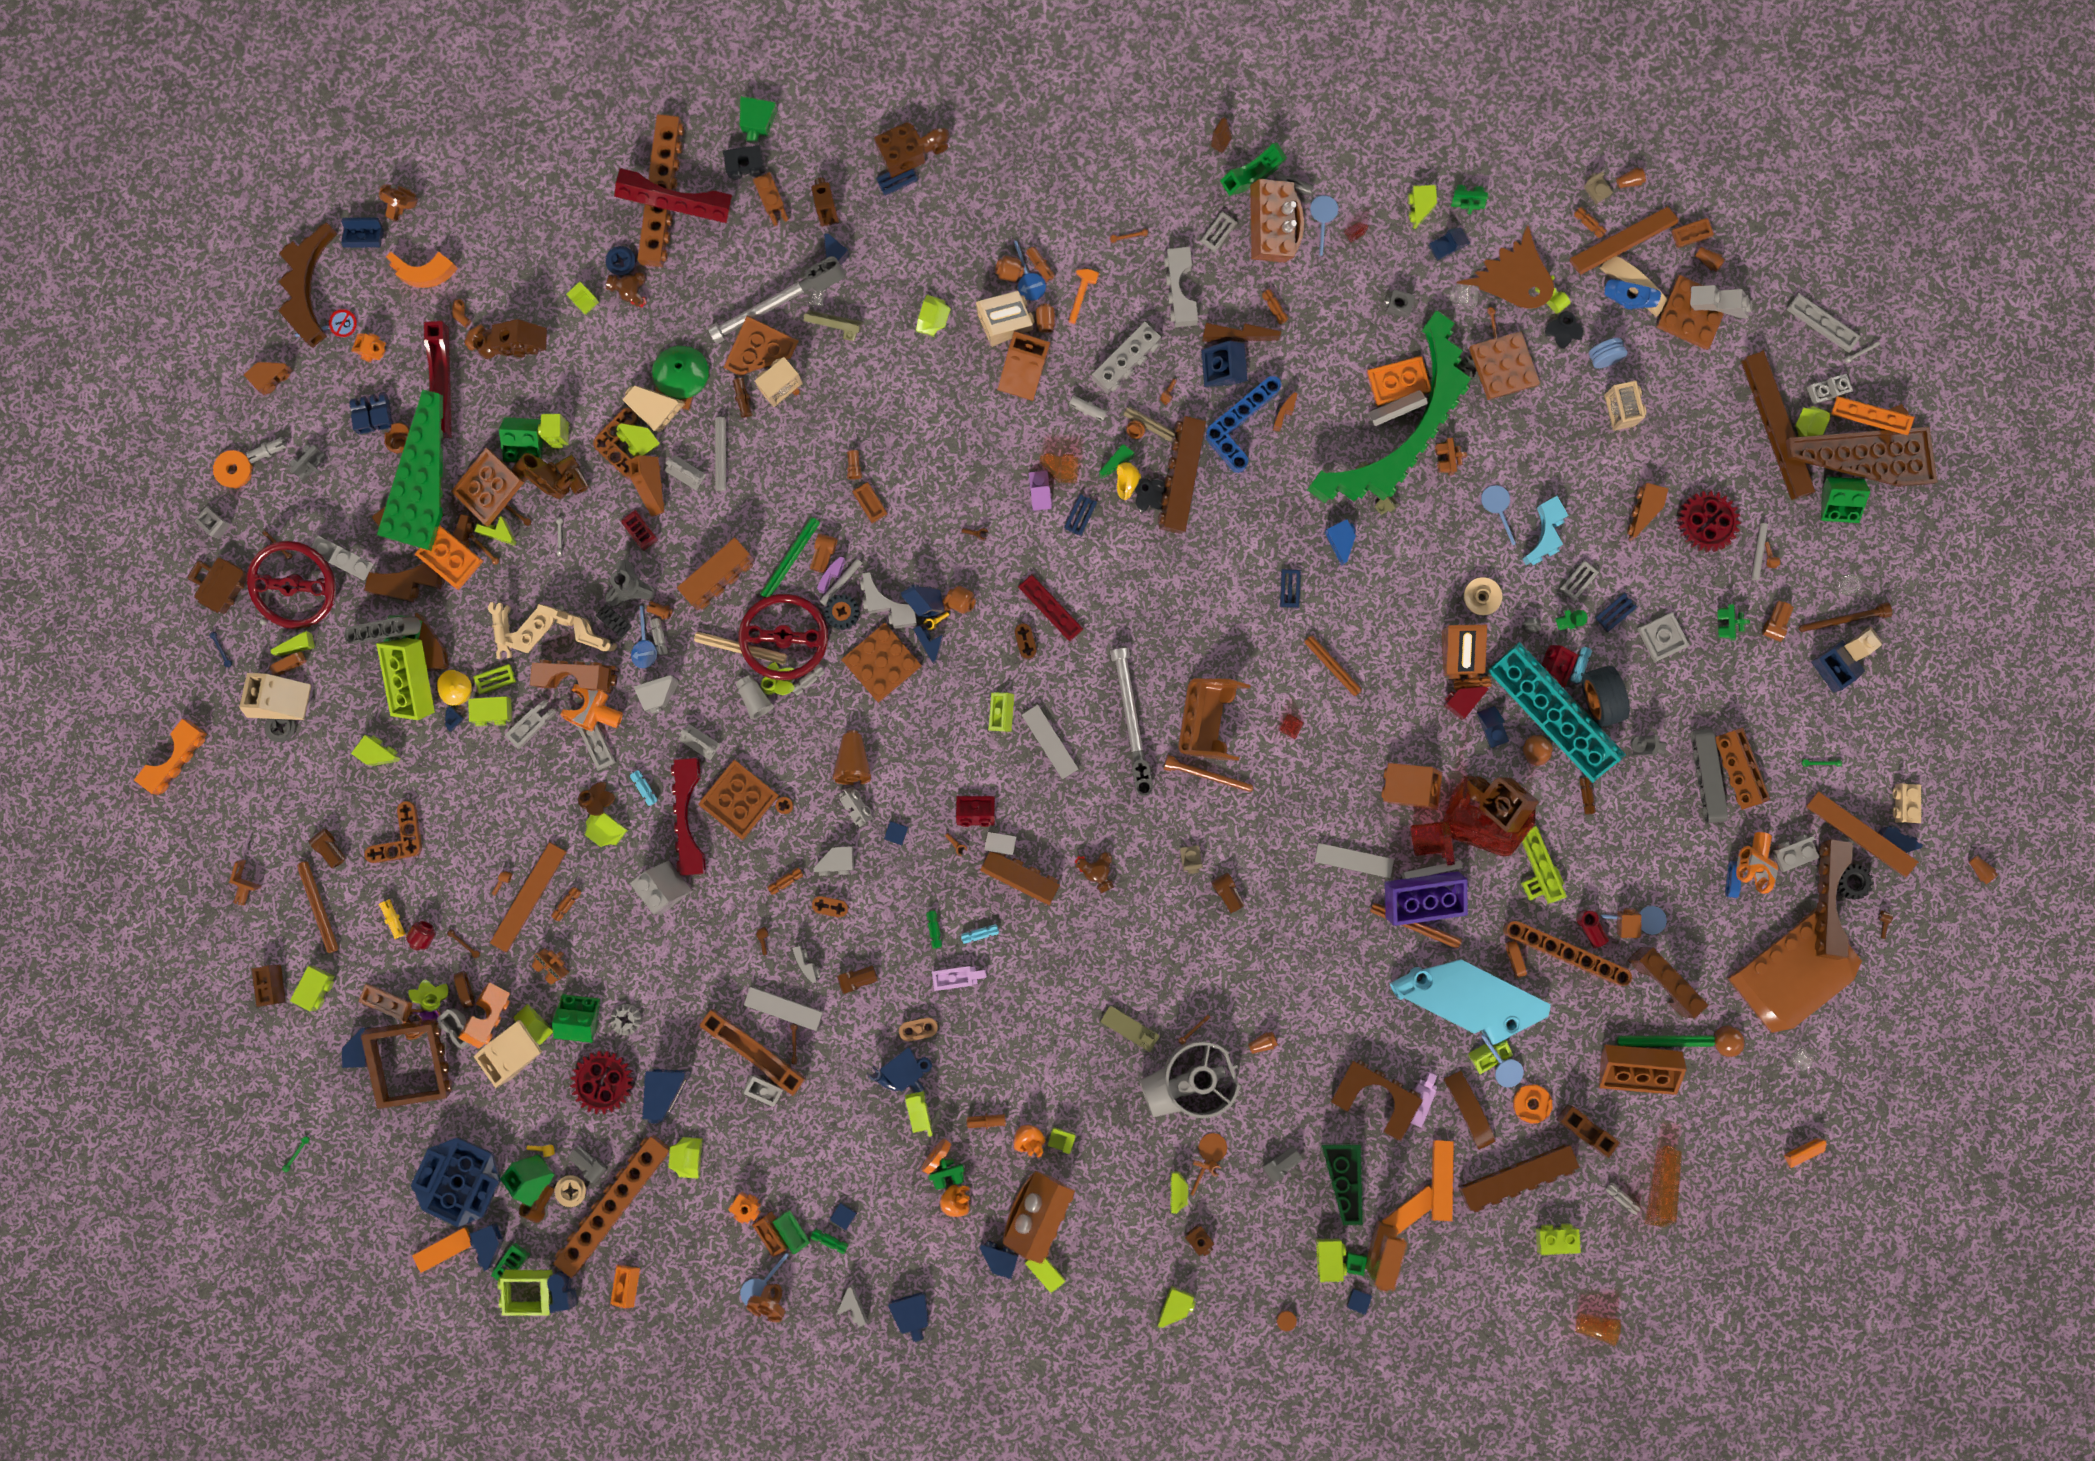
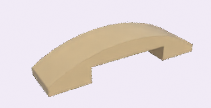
[1600,256,1667,317]

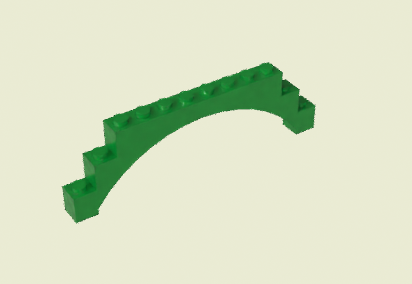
[1307,310,1471,503]

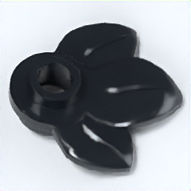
[1545,311,1583,349]
[1135,478,1166,512]

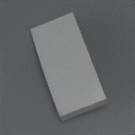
[1807,374,1853,405]
[793,946,820,983]

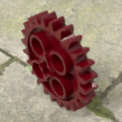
[1677,490,1741,553]
[570,1050,635,1115]

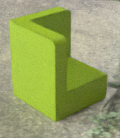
[566,282,599,314]
[1048,1127,1076,1154]

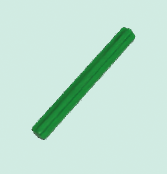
[761,517,820,598]
[1617,1035,1715,1047]

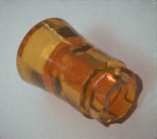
[1575,1313,1621,1347]

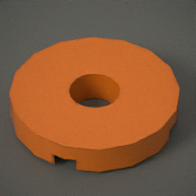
[213,450,253,488]
[1513,1084,1552,1123]
[921,1138,951,1174]

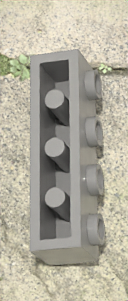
[1092,322,1161,394]

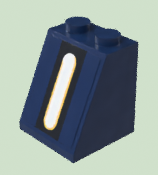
[642,1069,691,1123]

